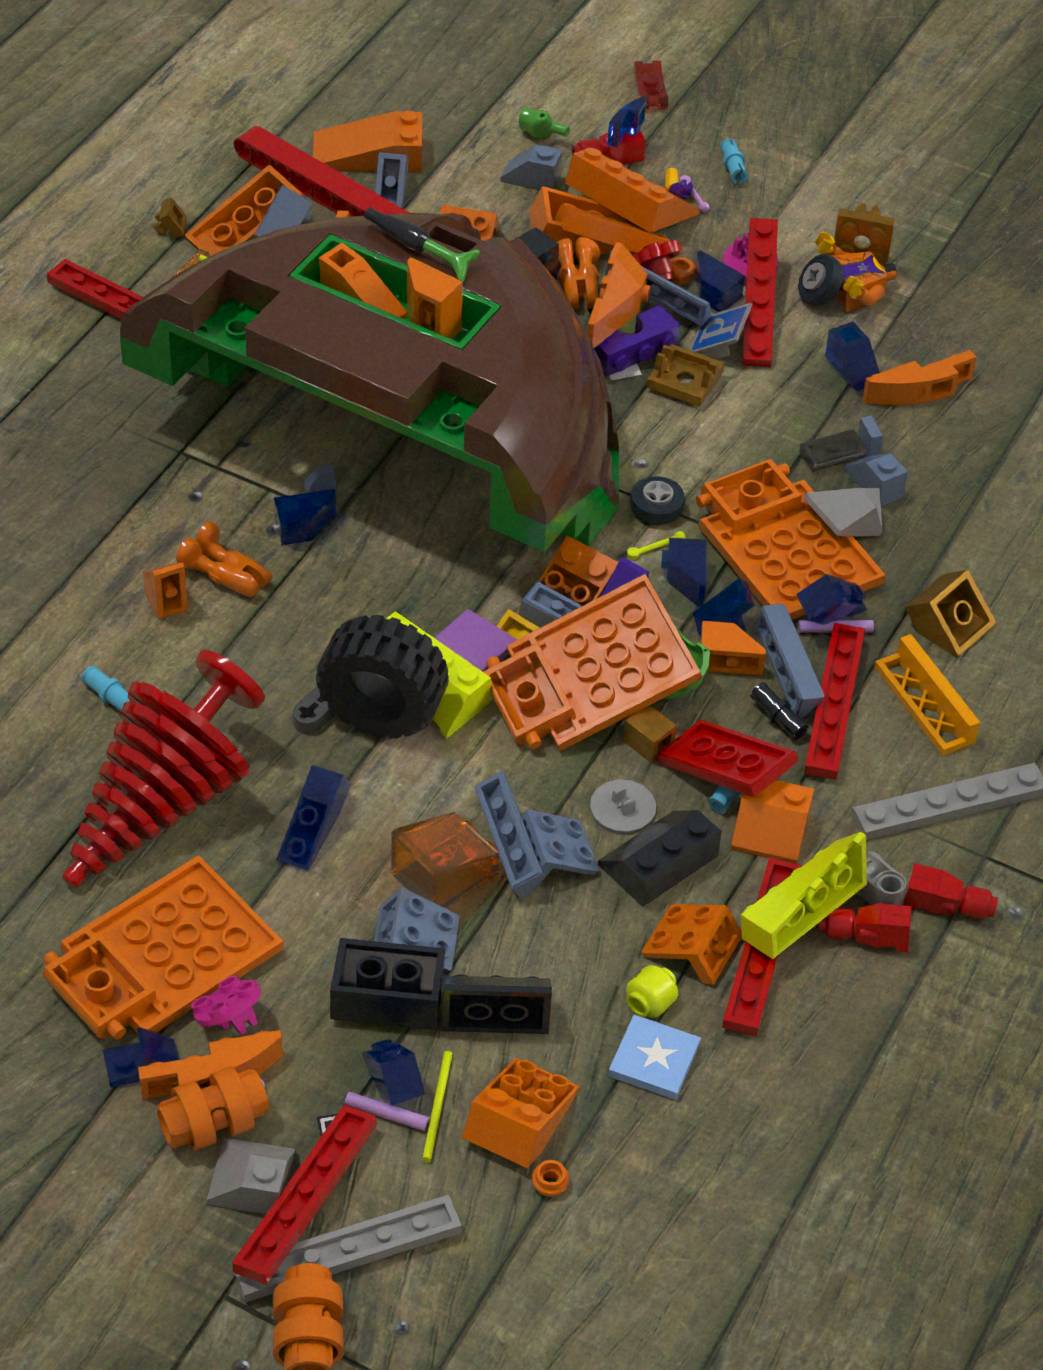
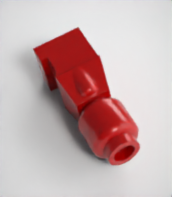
[571,125,646,165]
[903,863,999,920]
[819,903,912,953]

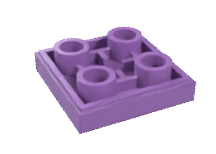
[435,609,517,672]

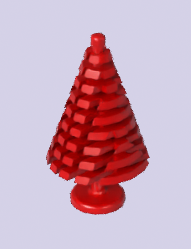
[62,649,265,888]

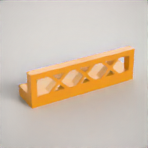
[874,634,981,756]

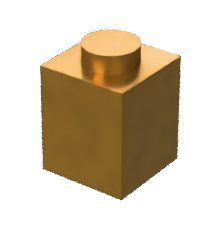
[623,705,677,763]

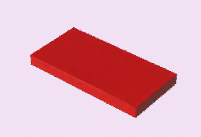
[657,720,799,797]

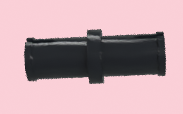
[750,682,809,741]

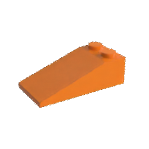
[313,110,422,172]
[184,165,311,258]
[529,186,643,254]

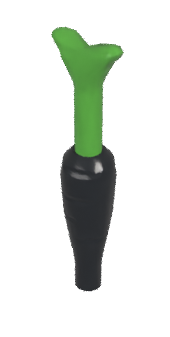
[364,207,480,282]

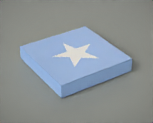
[608,1015,701,1100]

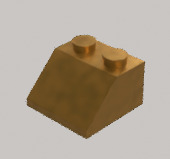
[905,570,996,657]

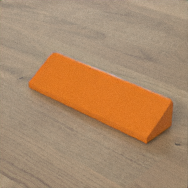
[560,204,670,253]

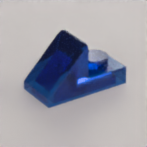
[693,578,755,637]
[103,1027,179,1088]

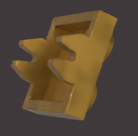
[834,203,895,265]
[647,344,725,406]

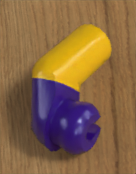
[665,168,693,199]

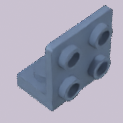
[522,809,599,889]
[374,887,459,973]

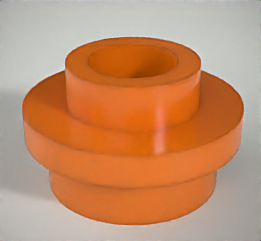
[532,1160,569,1197]

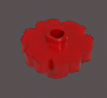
[632,240,683,282]

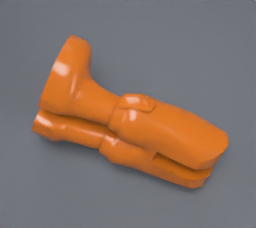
[557,237,600,310]
[176,521,272,598]

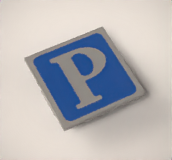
[690,303,752,359]

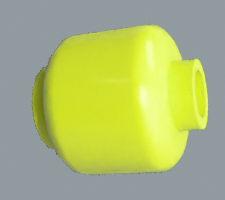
[626,965,678,1018]

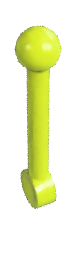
[627,531,686,560]

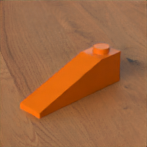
[587,242,651,348]

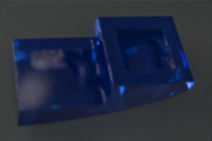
[607,97,647,147]

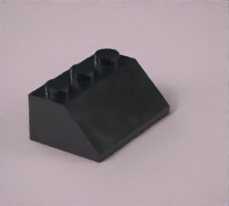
[598,810,722,907]
[330,938,446,1030]
[442,974,552,1034]

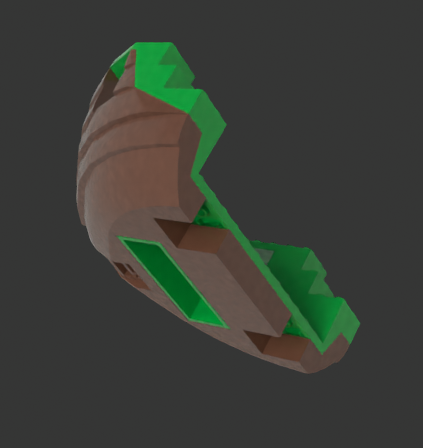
[120,213,619,552]

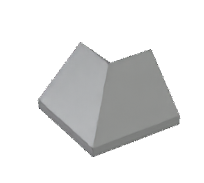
[803,488,883,536]

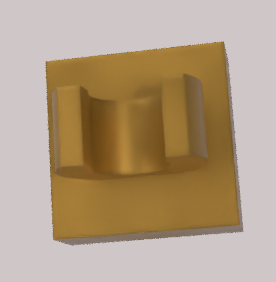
[153,197,187,238]

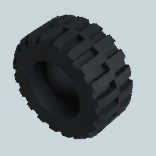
[316,615,449,739]

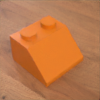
[731,780,814,864]

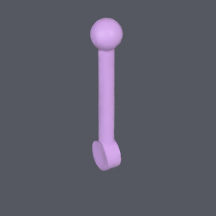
[680,175,710,213]

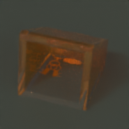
[391,812,499,909]

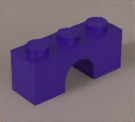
[594,305,680,377]

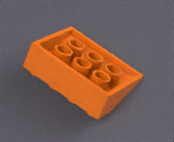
[565,148,700,233]

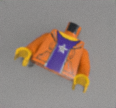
[815,231,897,312]

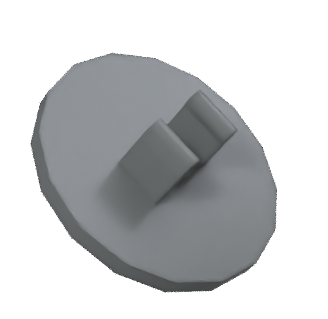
[590,779,656,835]

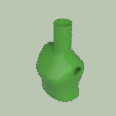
[519,106,570,139]

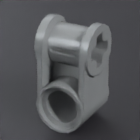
[856,851,907,905]

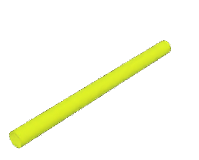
[422,1051,453,1163]

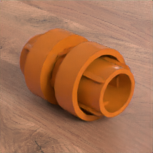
[156,1066,269,1151]
[273,1263,344,1370]

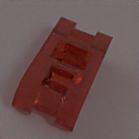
[633,60,668,110]

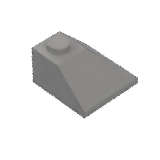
[206,1137,296,1214]

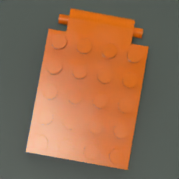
[696,459,886,620]
[483,574,703,752]
[43,855,284,1041]

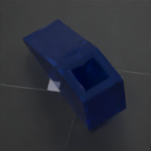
[276,765,351,871]

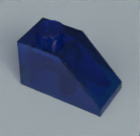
[695,250,745,312]
[274,489,336,546]
[661,538,707,607]

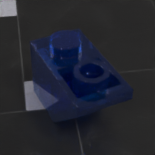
[825,321,880,391]
[796,574,867,625]
[362,1039,425,1106]

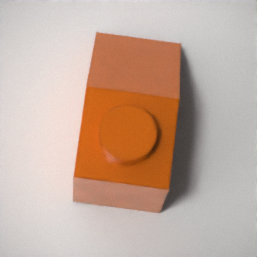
[143,562,188,619]
[700,621,766,676]

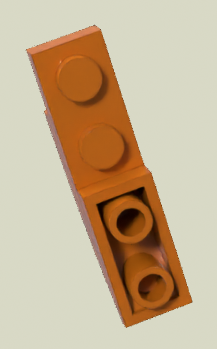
[862,350,977,405]
[138,1030,283,1099]

